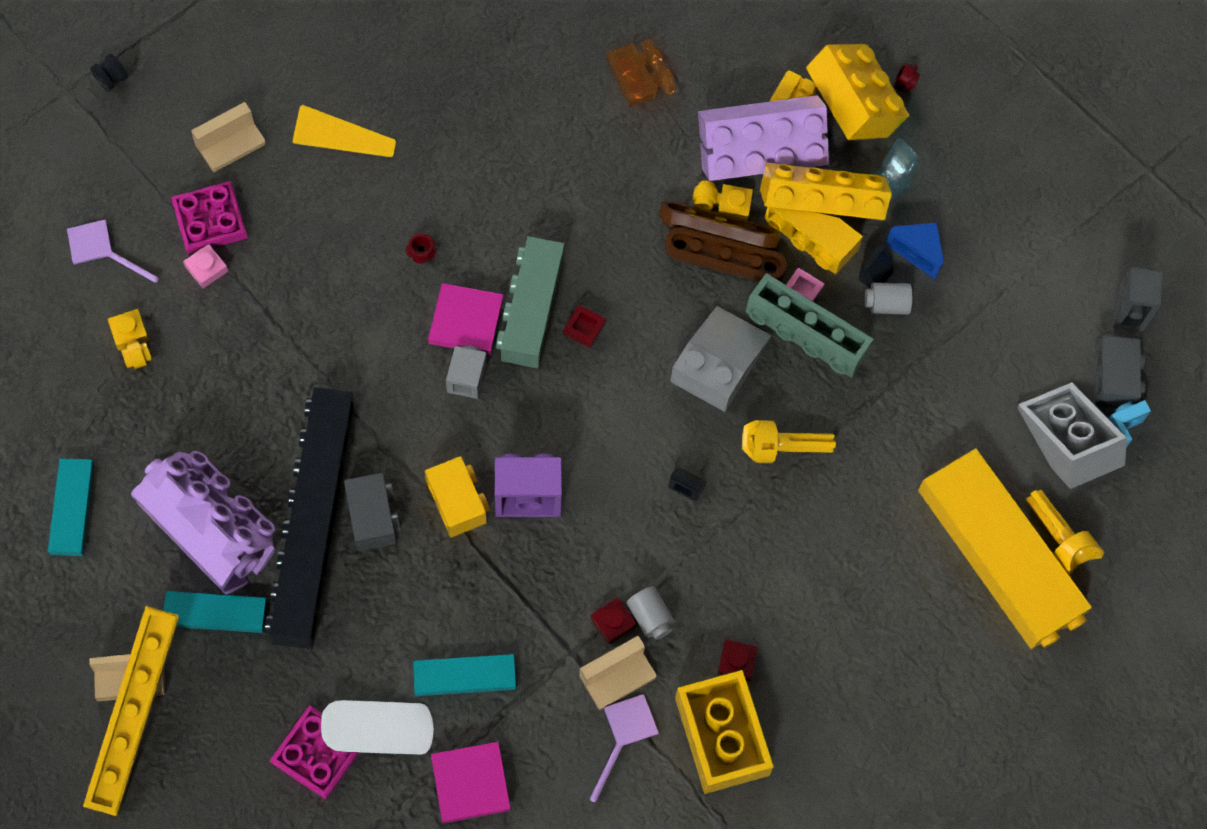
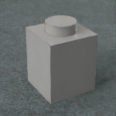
[446,345,487,399]

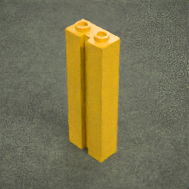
[918,448,1092,650]

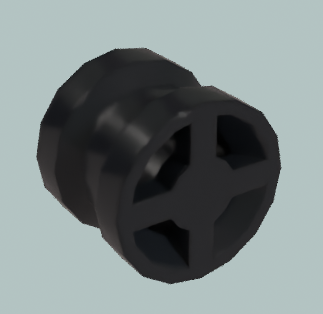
[90,53,128,92]

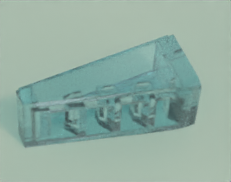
[876,138,920,200]

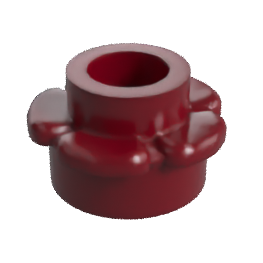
[894,63,920,91]
[406,234,437,264]

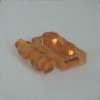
[606,39,676,107]

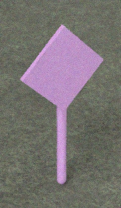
[67,219,159,283]
[590,694,659,802]

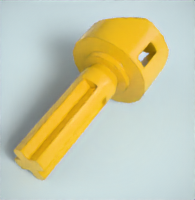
[742,420,836,463]
[1025,490,1104,578]

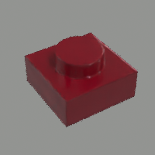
[563,305,606,349]
[590,598,637,645]
[717,639,757,682]

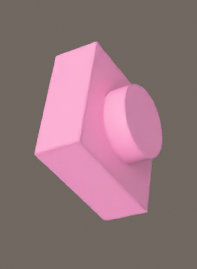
[183,244,229,288]
[786,268,824,302]

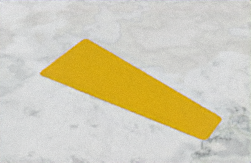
[292,105,396,157]

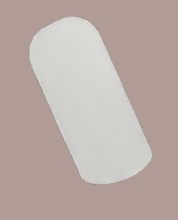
[321,700,434,755]

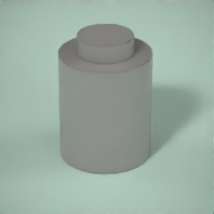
[865,283,912,315]
[626,586,675,640]

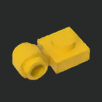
[692,181,753,220]
[107,309,152,369]

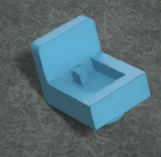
[1108,400,1151,447]

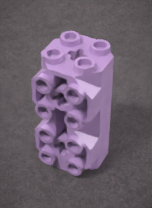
[131,451,275,595]

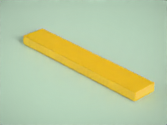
[83,606,180,816]

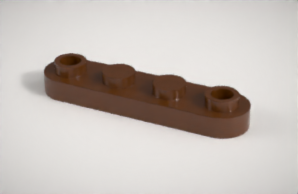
[658,201,781,250]
[665,227,787,282]

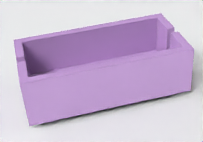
[698,95,829,181]

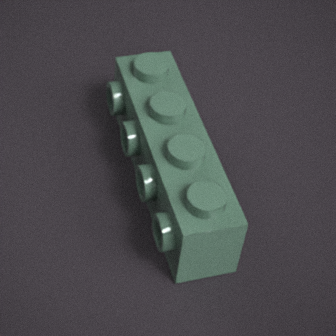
[496,236,564,368]
[746,273,874,378]

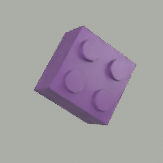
[495,454,562,517]

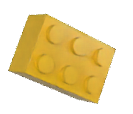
[806,44,910,140]
[675,670,774,794]

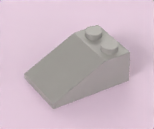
[670,306,772,412]
[1018,382,1127,489]

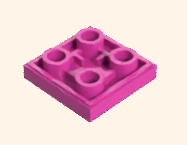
[171,181,248,255]
[428,283,503,355]
[270,705,360,801]
[431,742,510,824]

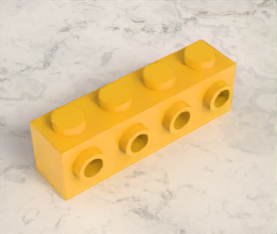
[760,162,892,220]

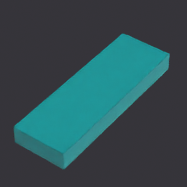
[48,458,94,556]
[163,591,267,633]
[413,654,516,696]

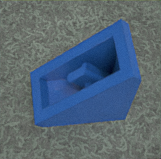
[885,223,944,280]

